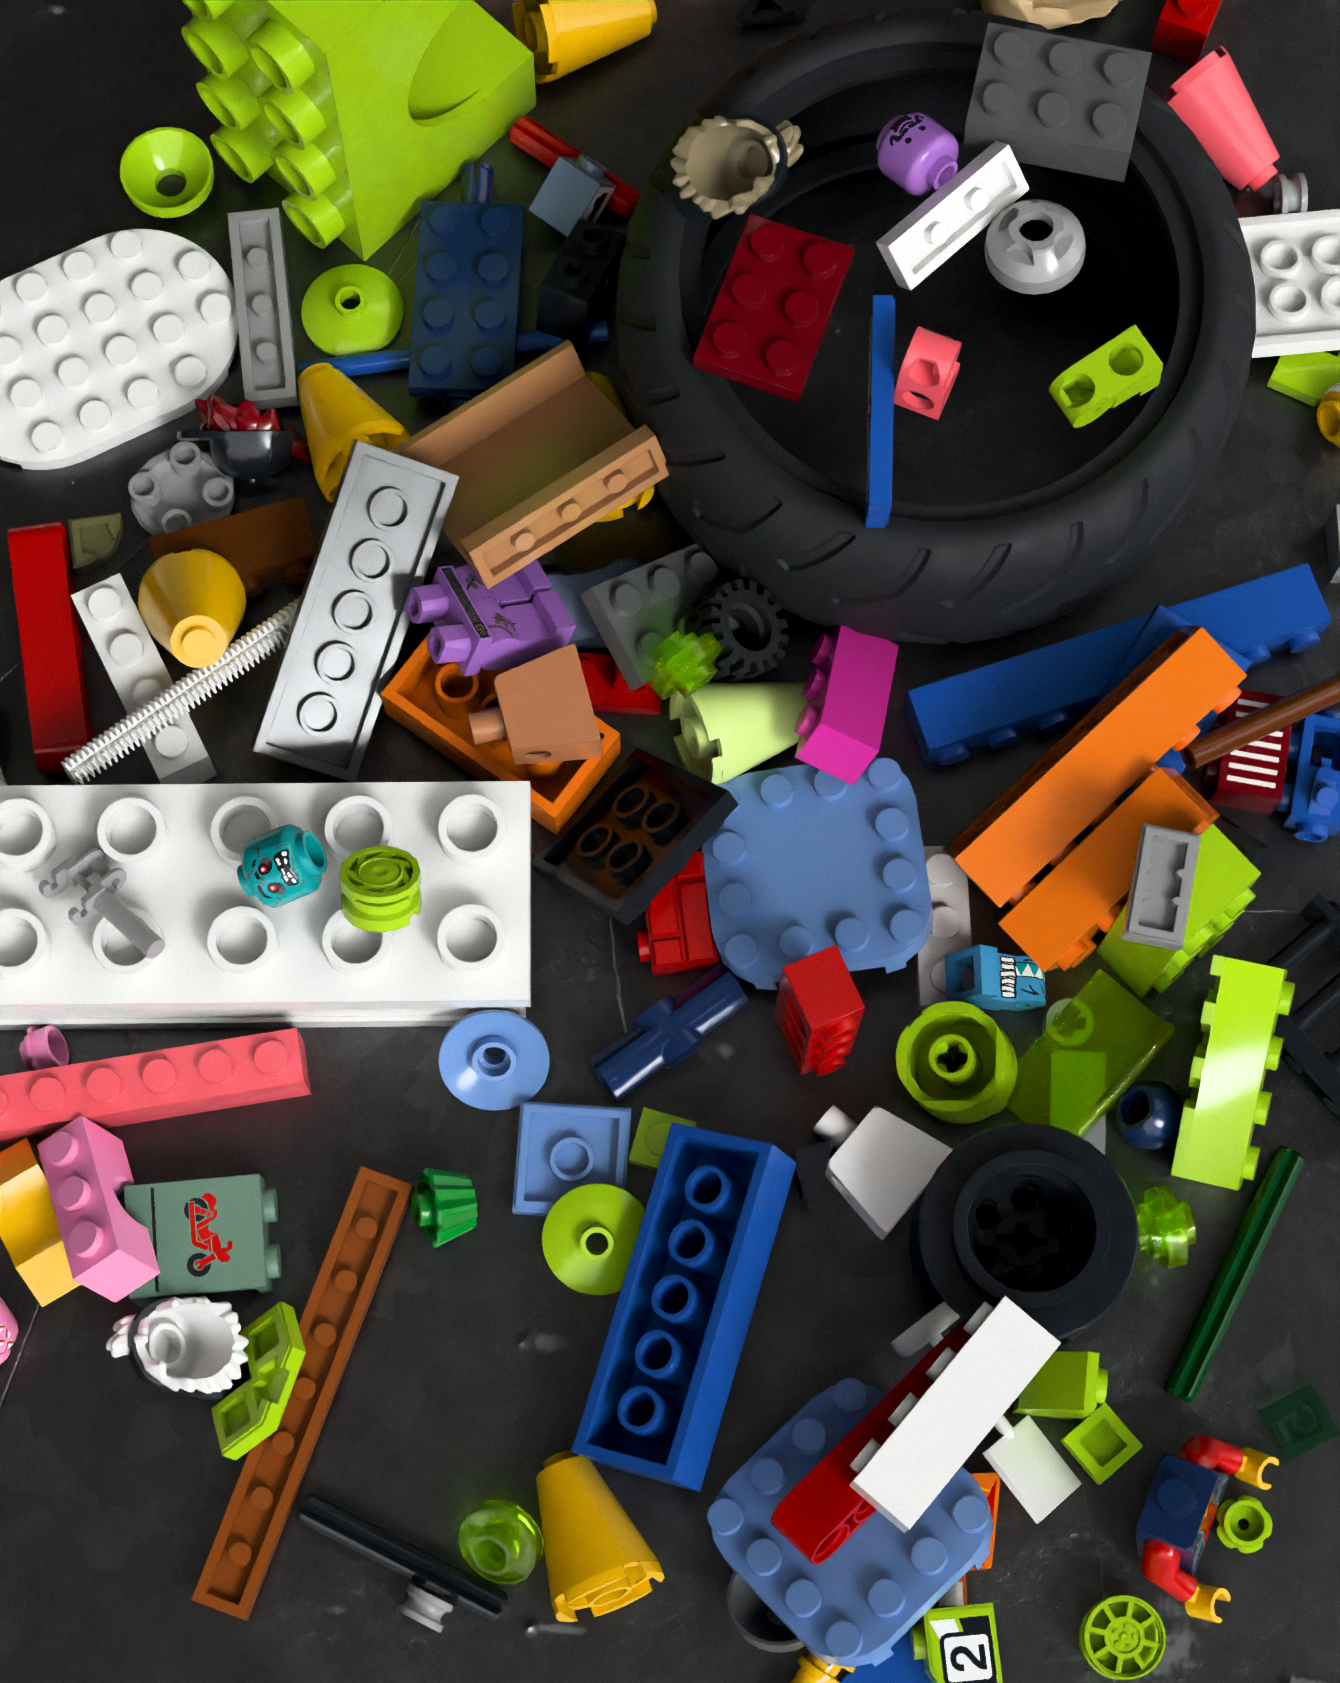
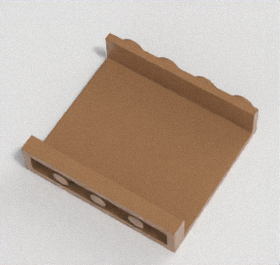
[390,339,669,590]

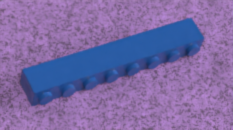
[903,563,1332,766]

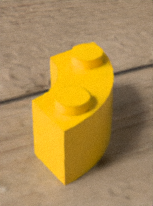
[0,1137,81,1307]

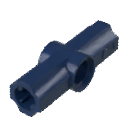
[588,963,749,1101]

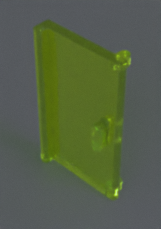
[1006,969,1176,1139]

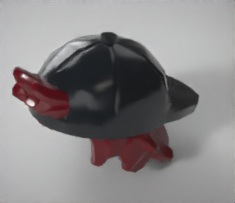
[176,395,311,483]

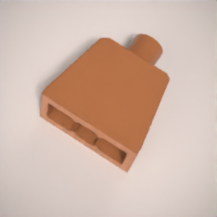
[467,644,602,765]

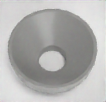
[984,199,1086,295]

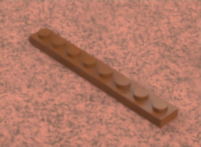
[191,1166,415,1621]

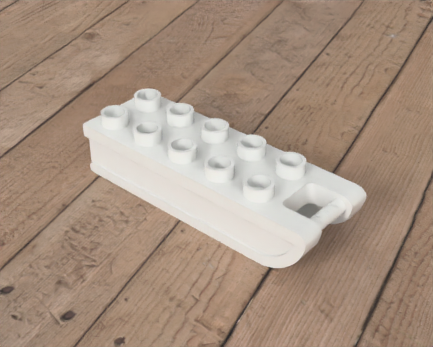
[0,781,531,1030]

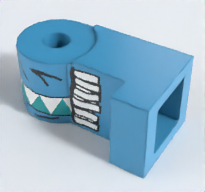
[945,944,1046,1011]

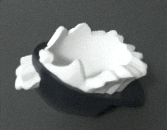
[106,1296,249,1402]

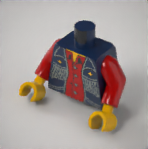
[1135,1435,1279,1623]

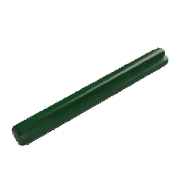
[1164,1146,1305,1403]

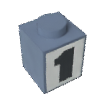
[528,154,617,237]

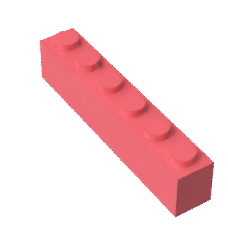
[0,1028,311,1146]

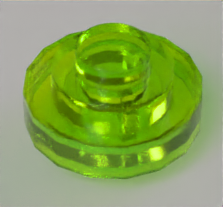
[649,631,723,699]
[1137,1184,1196,1270]
[458,1500,544,1584]

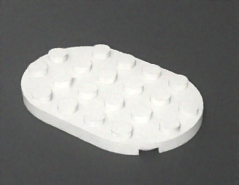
[0,229,240,470]

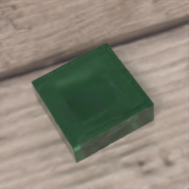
[1259,1383,1340,1461]

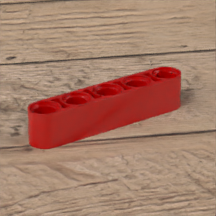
[8,520,94,774]
[771,1321,971,1565]

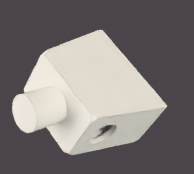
[813,1105,953,1241]

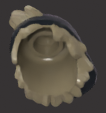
[670,115,804,223]

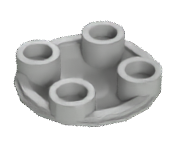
[128,441,235,537]

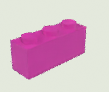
[794,625,899,785]

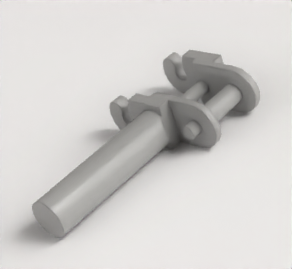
[39,848,165,959]

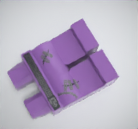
[405,559,576,676]

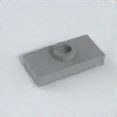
[1121,823,1201,951]

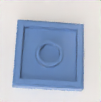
[512,1101,631,1216]

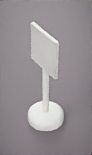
[890,1301,1082,1524]

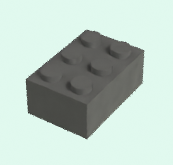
[962,22,1152,182]

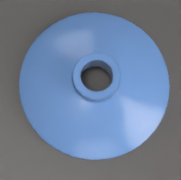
[438,1009,550,1111]

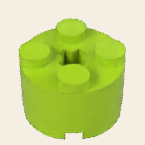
[895,1001,1018,1124]

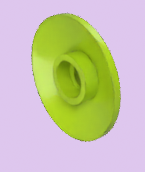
[301,264,404,357]
[542,1183,646,1295]

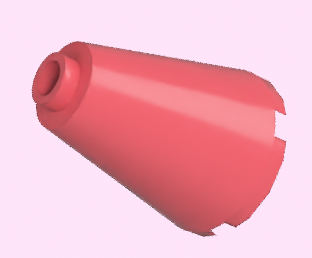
[1163,45,1280,192]

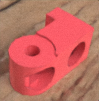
[894,326,962,420]

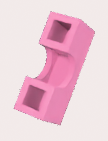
[37,1115,160,1303]

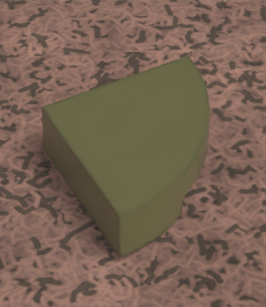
[68,512,124,575]

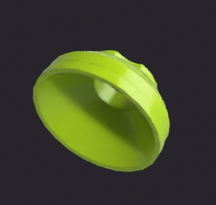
[120,127,214,218]

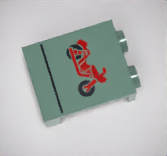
[124,1174,281,1306]

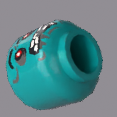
[237,824,327,908]

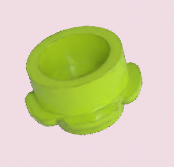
[1216,1495,1273,1554]

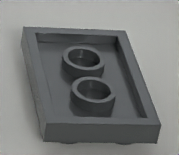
[580,543,745,691]

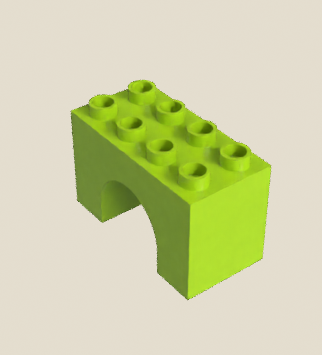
[181,0,537,262]

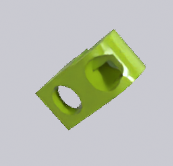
[1048,324,1164,428]

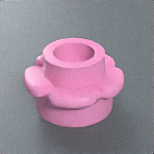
[19,1025,69,1071]

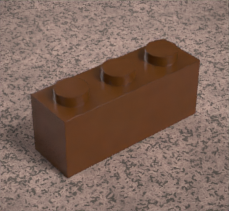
[148,495,317,599]

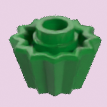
[411,1168,478,1248]

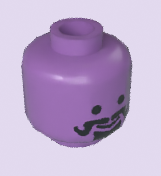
[876,112,959,197]

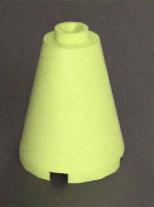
[669,681,808,785]

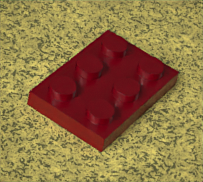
[693,214,855,402]

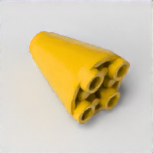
[297,363,412,503]

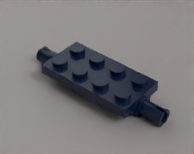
[408,162,525,416]

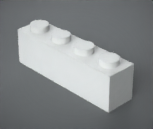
[71,573,218,784]
[849,1296,1061,1533]

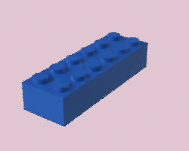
[571,1123,797,1492]

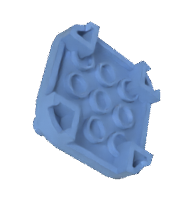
[702,757,934,990]
[707,1378,993,1668]

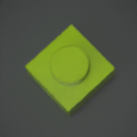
[628,1107,697,1172]
[1060,1402,1144,1485]

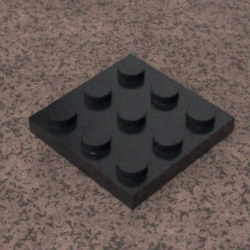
[531,748,739,926]

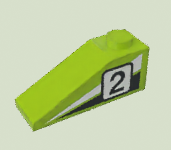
[909,1603,1003,1683]

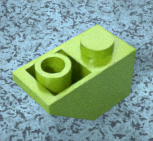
[1012,1351,1108,1421]

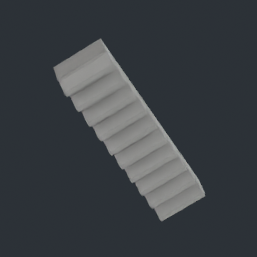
[227,208,300,410]

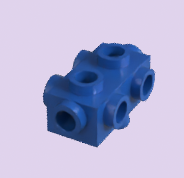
[1275,710,1340,842]

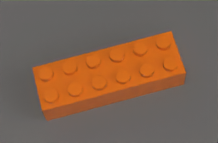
[942,625,1247,908]

